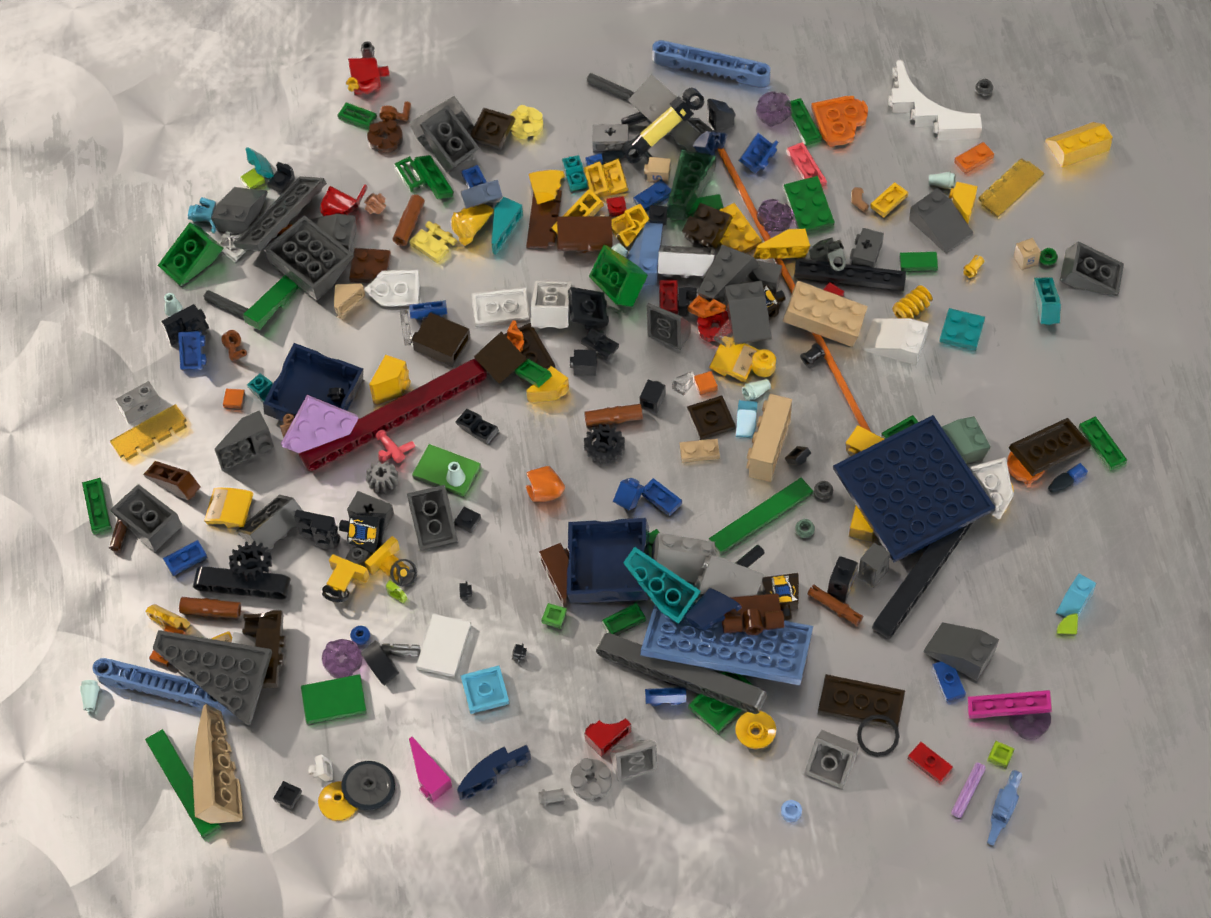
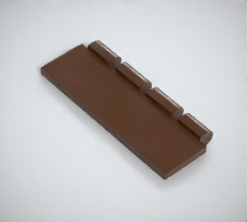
[526,189,562,249]

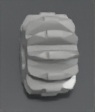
[366,460,399,494]

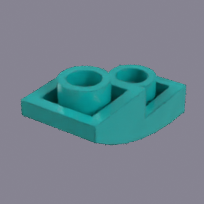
[245,147,274,179]
[562,155,588,192]
[247,373,273,403]

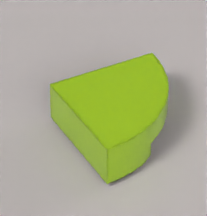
[386,580,407,603]
[1056,613,1078,634]

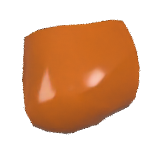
[525,466,565,502]

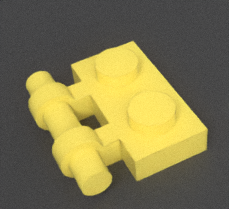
[410,221,457,263]

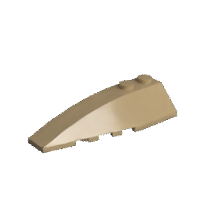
[193,704,243,824]

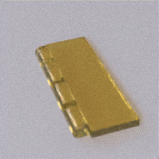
[978,158,1045,218]
[110,404,187,461]

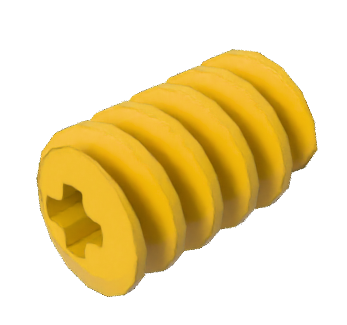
[892,285,933,319]

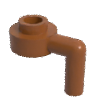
[379,102,411,121]
[221,330,247,361]

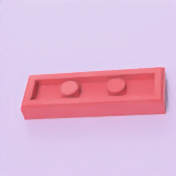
[787,142,827,186]

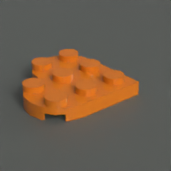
[811,96,868,146]

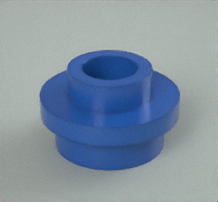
[350,626,370,645]

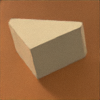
[334,284,365,318]

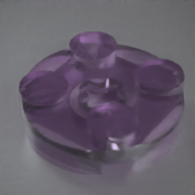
[756,91,792,127]
[757,199,794,233]
[322,639,362,678]
[1009,712,1051,740]

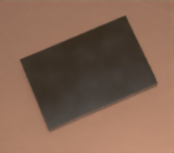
[504,323,555,382]

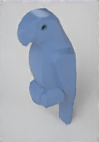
[987,770,1022,846]

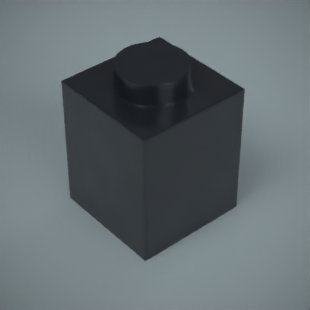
[570,349,597,376]
[639,379,666,413]

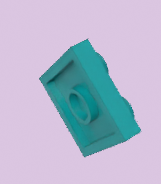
[939,308,985,351]

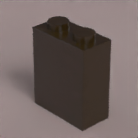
[412,312,471,367]

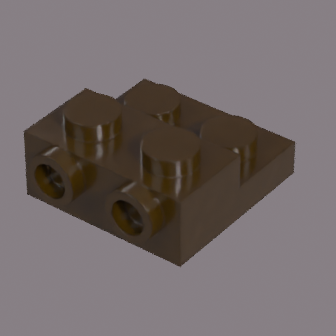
[681,203,733,249]

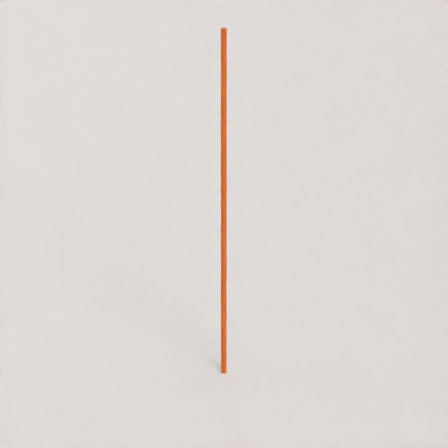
[717,148,871,432]

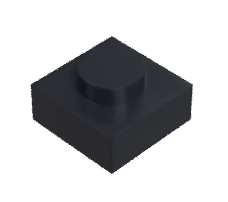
[649,206,668,226]
[785,446,811,465]
[454,507,481,533]
[273,781,302,809]

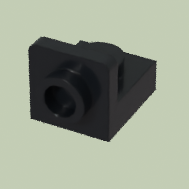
[268,162,295,193]
[678,287,697,316]

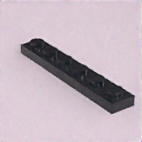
[794,258,907,291]

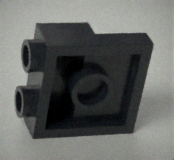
[568,287,609,331]
[161,304,209,346]
[294,510,340,549]

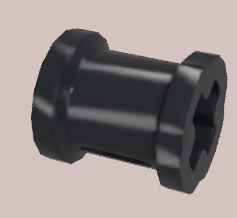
[800,343,825,368]

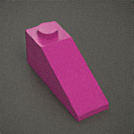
[409,737,452,802]

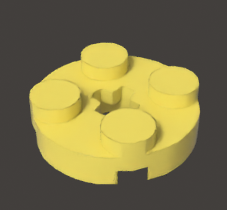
[510,105,543,139]

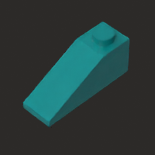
[492,197,523,254]
[1034,277,1061,325]

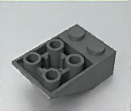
[214,410,274,470]

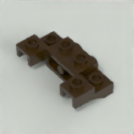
[242,610,286,688]

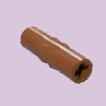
[392,194,425,246]
[584,403,643,428]
[179,597,241,619]

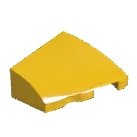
[529,170,565,204]
[612,204,649,248]
[145,604,190,630]

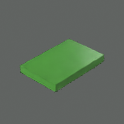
[412,444,481,497]

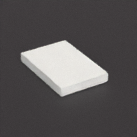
[472,288,530,328]
[416,614,471,678]

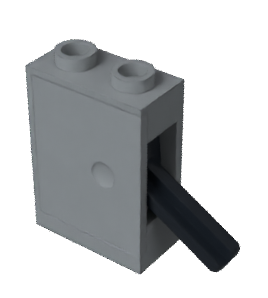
[621,74,677,135]
[695,545,765,597]

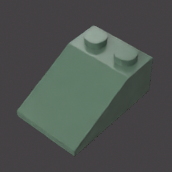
[942,416,991,464]

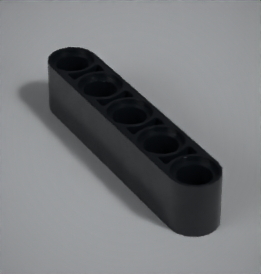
[193,566,291,600]

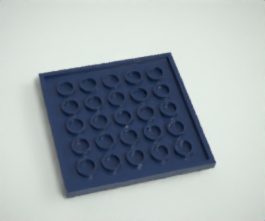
[833,415,996,563]

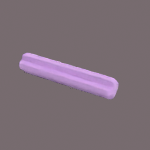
[951,762,986,818]

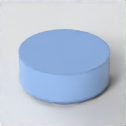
[781,800,802,822]

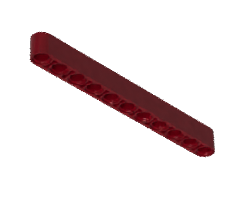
[299,359,488,471]

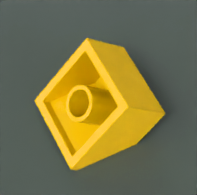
[369,354,411,405]

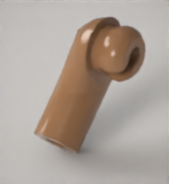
[851,187,869,212]

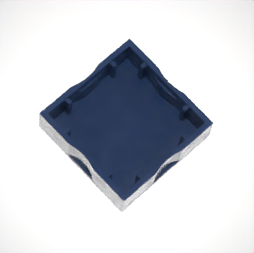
[263,343,363,421]
[567,518,649,604]

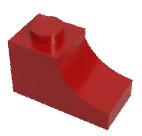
[584,718,632,757]

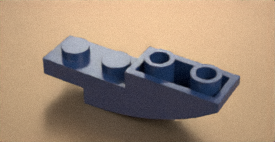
[457,745,531,800]

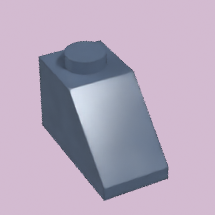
[461,180,503,209]

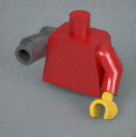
[346,41,390,95]

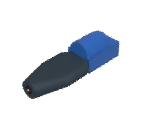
[585,150,624,166]
[1048,463,1088,493]

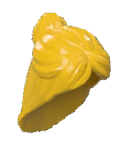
[451,204,494,246]

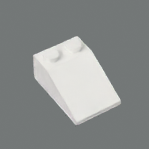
[531,281,571,329]
[862,318,929,365]

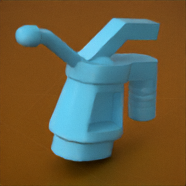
[188,197,216,234]

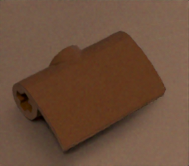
[557,216,613,254]
[722,593,784,635]

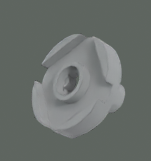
[571,758,612,800]

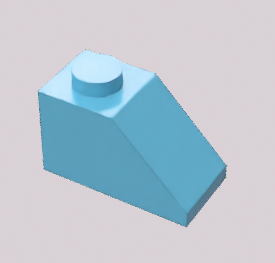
[1056,573,1096,618]

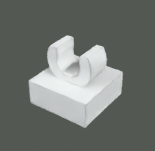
[308,755,334,782]

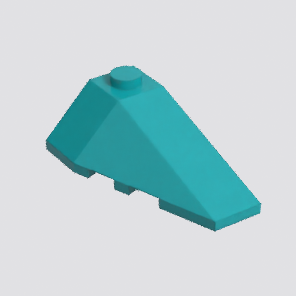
[623,547,701,624]

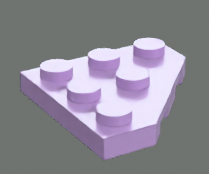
[281,395,359,453]

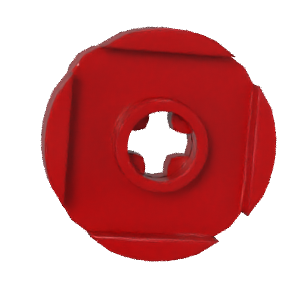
[697,311,732,343]

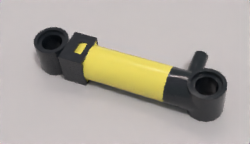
[621,88,704,163]

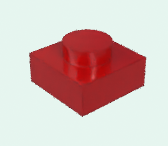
[606,196,627,217]

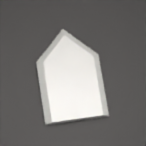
[364,270,419,307]
[969,457,1014,519]

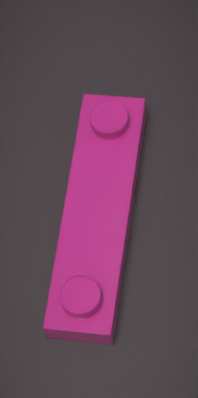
[968,690,1052,719]

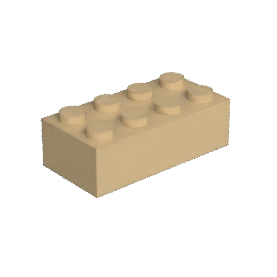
[783,281,868,347]
[746,394,792,482]

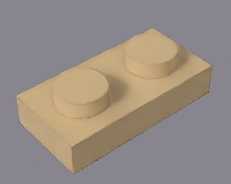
[679,439,720,463]

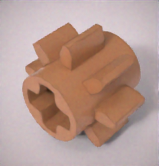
[364,193,386,215]

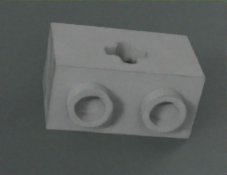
[592,124,629,152]
[116,381,162,424]

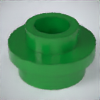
[1039,248,1058,266]

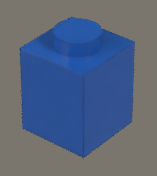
[613,478,644,510]

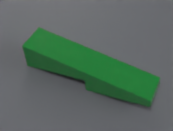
[243,275,299,330]

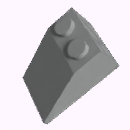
[610,740,657,781]

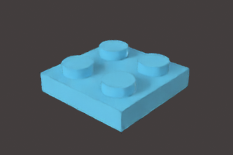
[460,665,510,714]

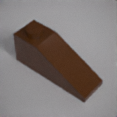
[143,461,201,500]
[539,543,570,608]

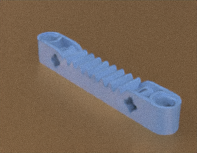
[652,40,770,88]
[92,658,226,712]

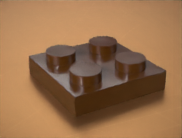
[349,248,391,283]

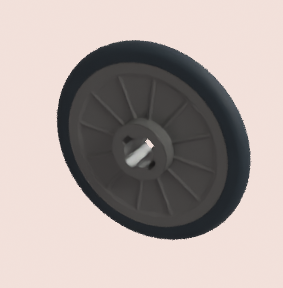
[341,761,395,810]

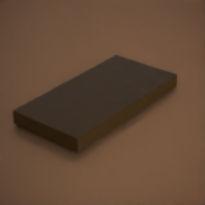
[1009,418,1091,476]
[818,674,905,729]

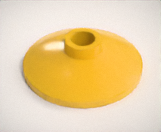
[735,711,776,749]
[318,781,358,821]

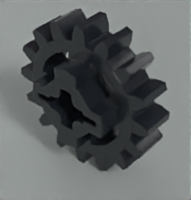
[584,424,625,464]
[229,541,272,581]

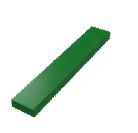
[709,477,813,555]
[145,729,220,838]

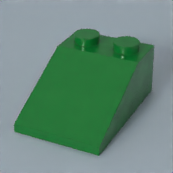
[158,222,224,286]
[589,245,648,307]

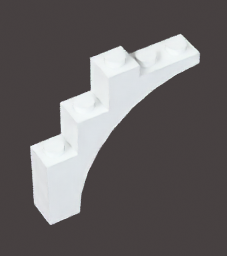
[888,60,982,140]

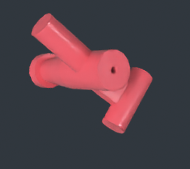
[375,430,415,464]

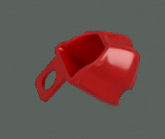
[320,184,368,216]

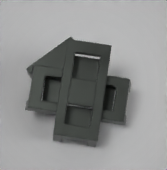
[809,238,846,271]

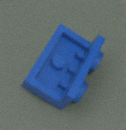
[738,133,779,173]
[178,331,207,370]

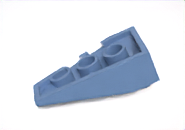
[627,222,663,286]

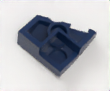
[693,131,728,164]
[685,588,742,631]

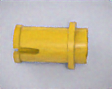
[963,255,984,278]

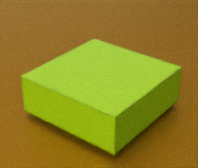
[240,168,265,189]
[987,741,1015,769]

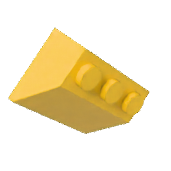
[1045,122,1113,167]

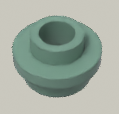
[795,519,815,538]

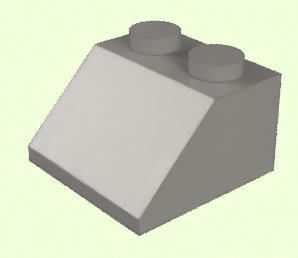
[804,730,860,789]

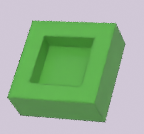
[541,603,567,629]

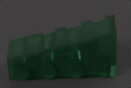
[667,150,717,221]

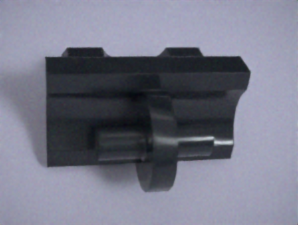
[581,328,619,361]

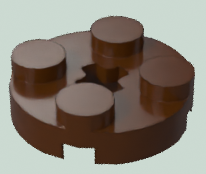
[367,120,403,153]

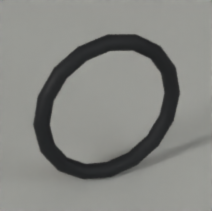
[857,714,900,757]

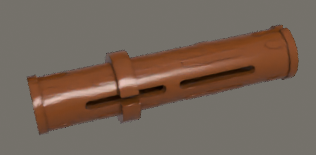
[807,584,863,627]

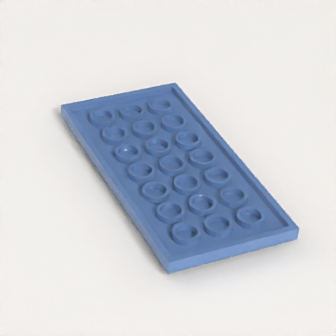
[640,604,813,685]

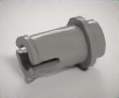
[538,788,565,806]

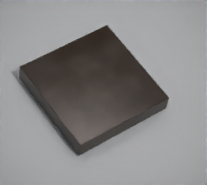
[470,108,516,149]
[474,331,527,385]
[687,395,736,440]

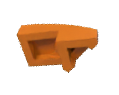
[688,295,726,318]
[507,320,524,352]

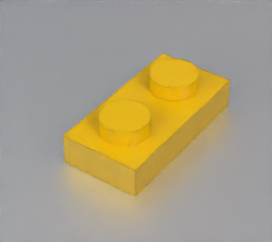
[870,182,908,218]

